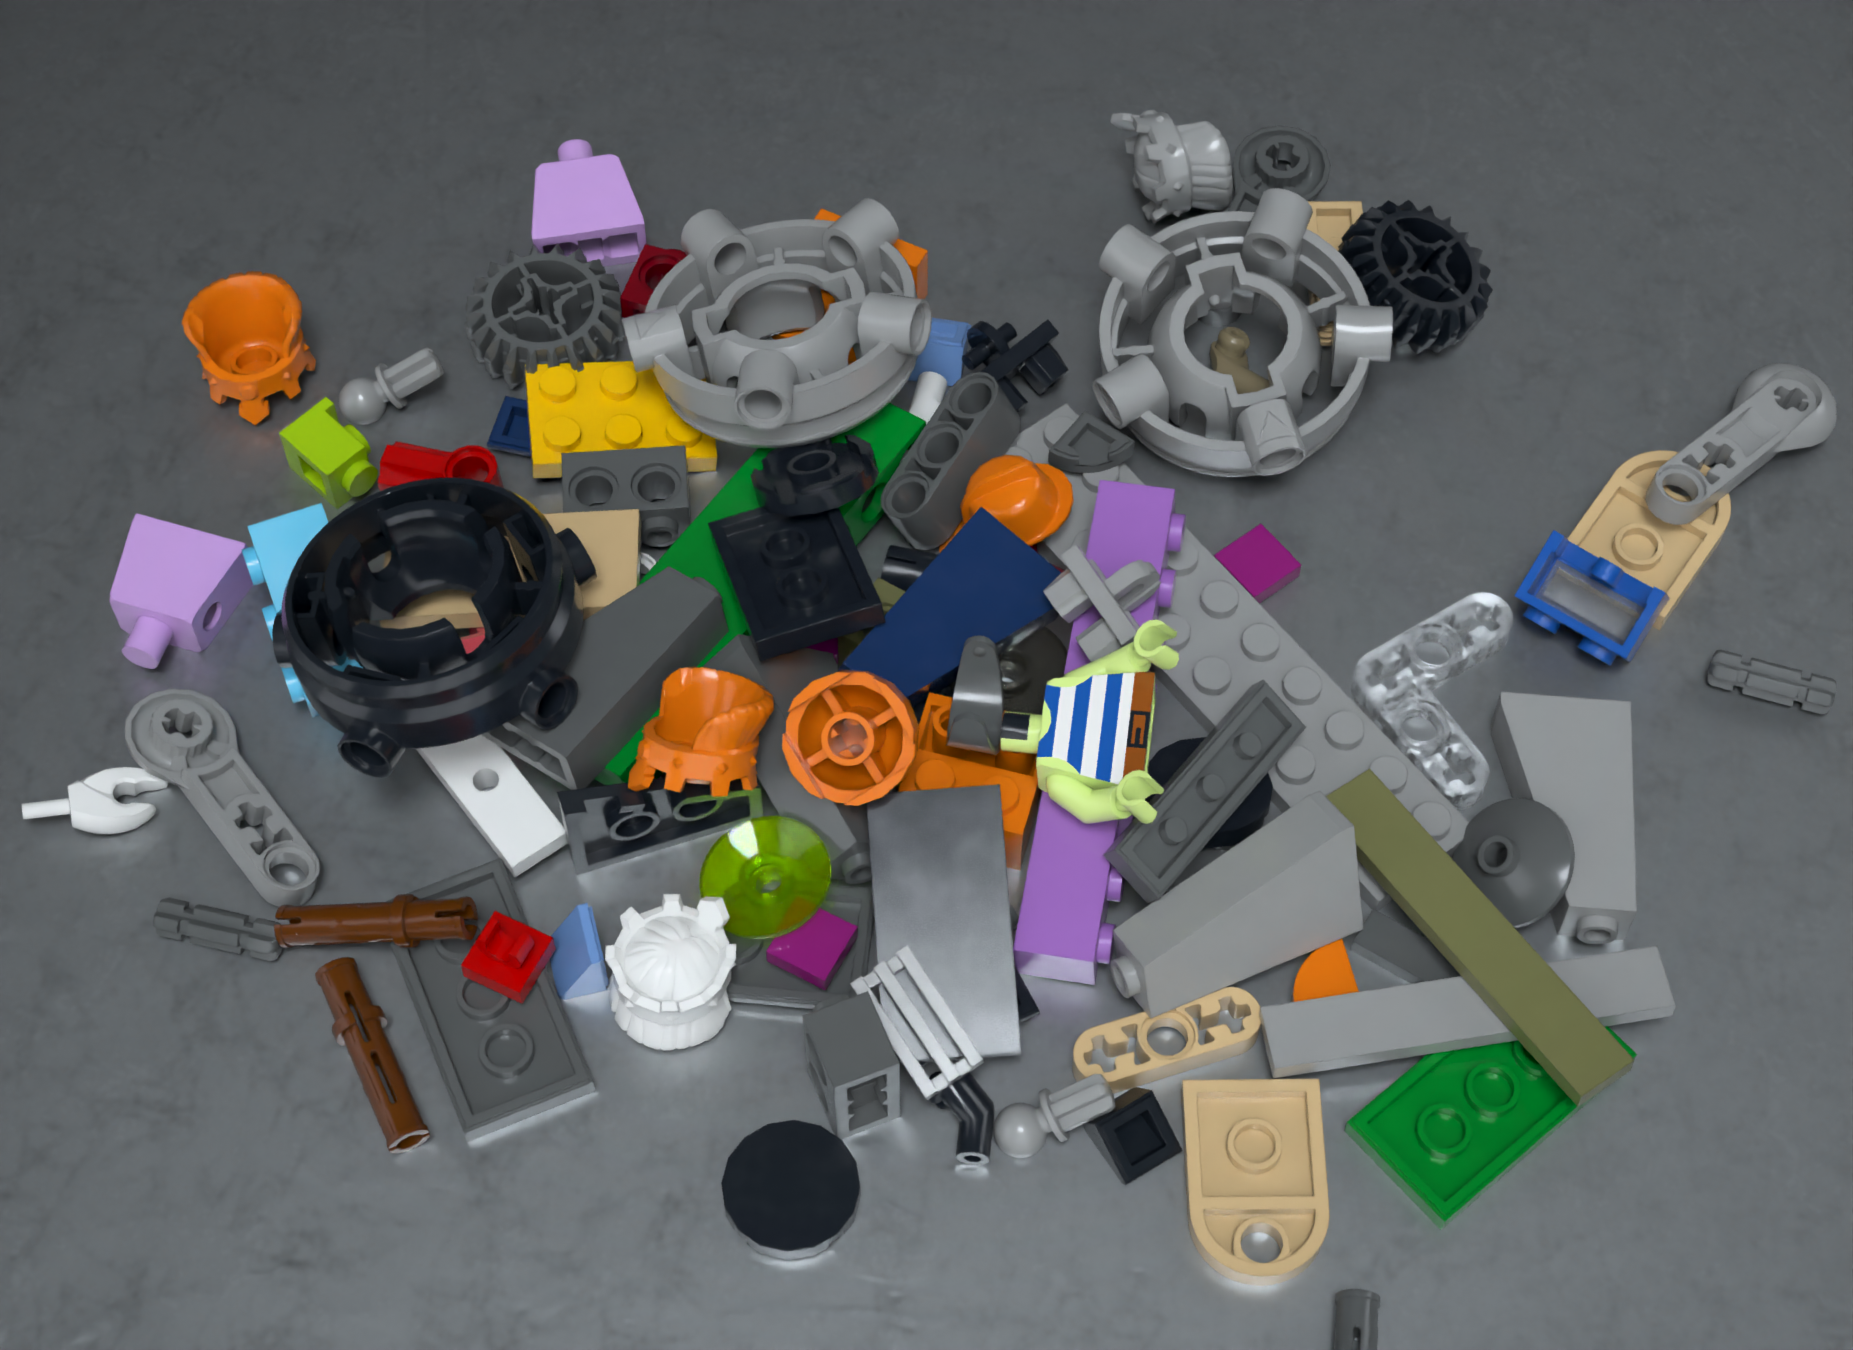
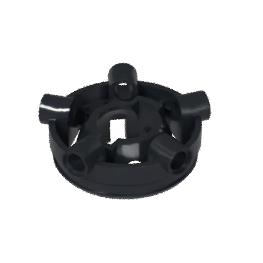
[272,478,597,778]

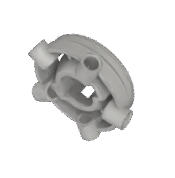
[1092,188,1393,477]
[621,198,932,448]

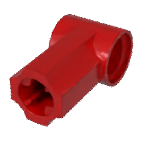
[377,441,504,491]

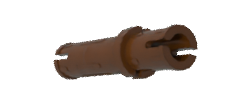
[274,894,478,948]
[315,957,430,1154]

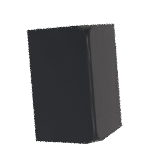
[1083,1087,1183,1185]

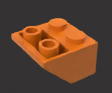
[898,692,1042,871]

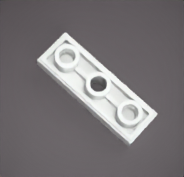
[416,734,568,877]

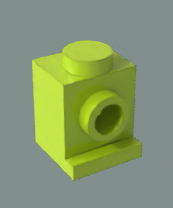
[279,397,378,510]

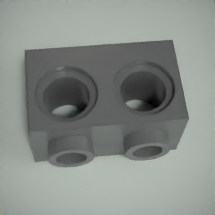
[561,445,691,547]
[803,991,900,1140]

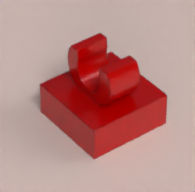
[461,911,556,1004]

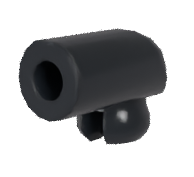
[929,1071,995,1165]

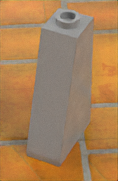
[1491,692,1637,944]
[1110,791,1363,1019]

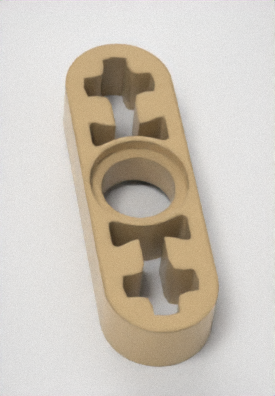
[1072,987,1261,1094]

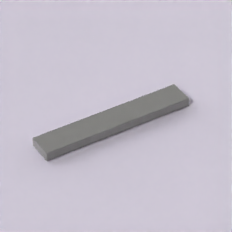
[1259,945,1676,1079]

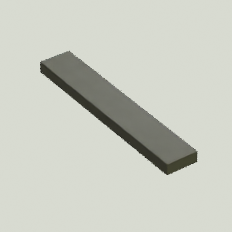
[1326,768,1634,1107]

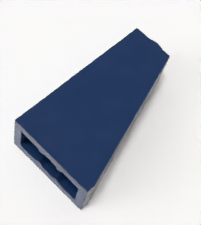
[837,507,1061,707]

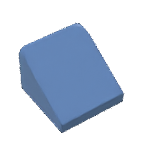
[908,318,972,386]
[550,903,609,1000]

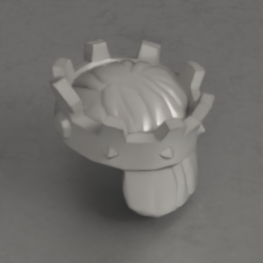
[1111,110,1233,224]

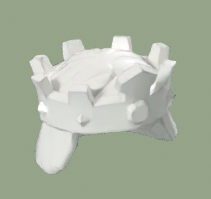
[605,894,736,1051]

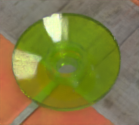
[699,816,832,939]

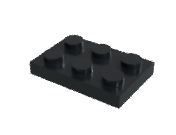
[708,507,886,661]

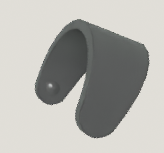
[946,635,1004,755]

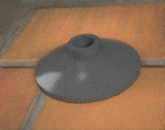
[1453,798,1575,928]

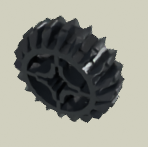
[1338,200,1493,354]

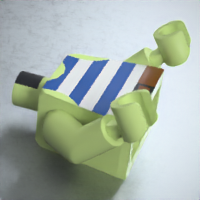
[1001,620,1179,824]

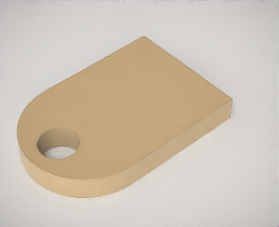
[1557,450,1731,631]
[1181,1079,1330,1286]

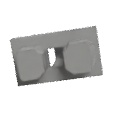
[1043,544,1161,662]

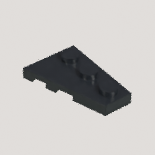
[557,775,764,875]

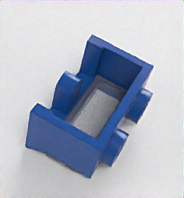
[1514,530,1670,666]

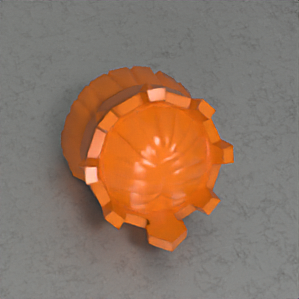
[181,271,316,425]
[628,666,774,797]

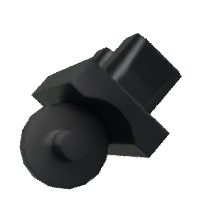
[962,319,1069,413]

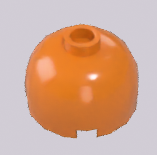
[782,670,919,806]

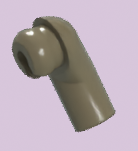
[1209,327,1270,394]

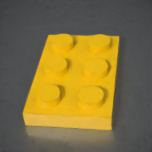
[525,361,717,478]

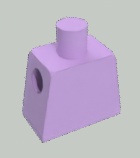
[531,139,647,267]
[110,513,253,669]

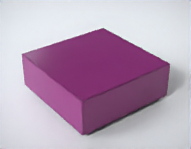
[1214,524,1301,604]
[766,898,858,990]

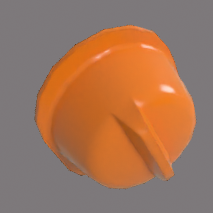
[939,455,1074,552]

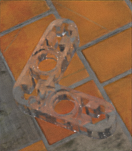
[1351,593,1513,810]

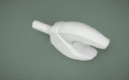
[21,767,169,834]

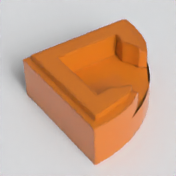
[1291,939,1359,1002]

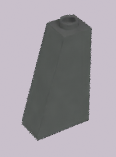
[482,566,729,790]
[703,634,872,884]

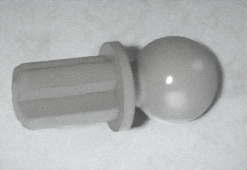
[338,348,444,425]
[993,1074,1116,1158]

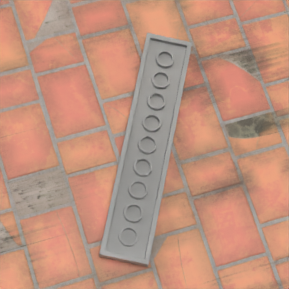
[1005,403,1469,911]

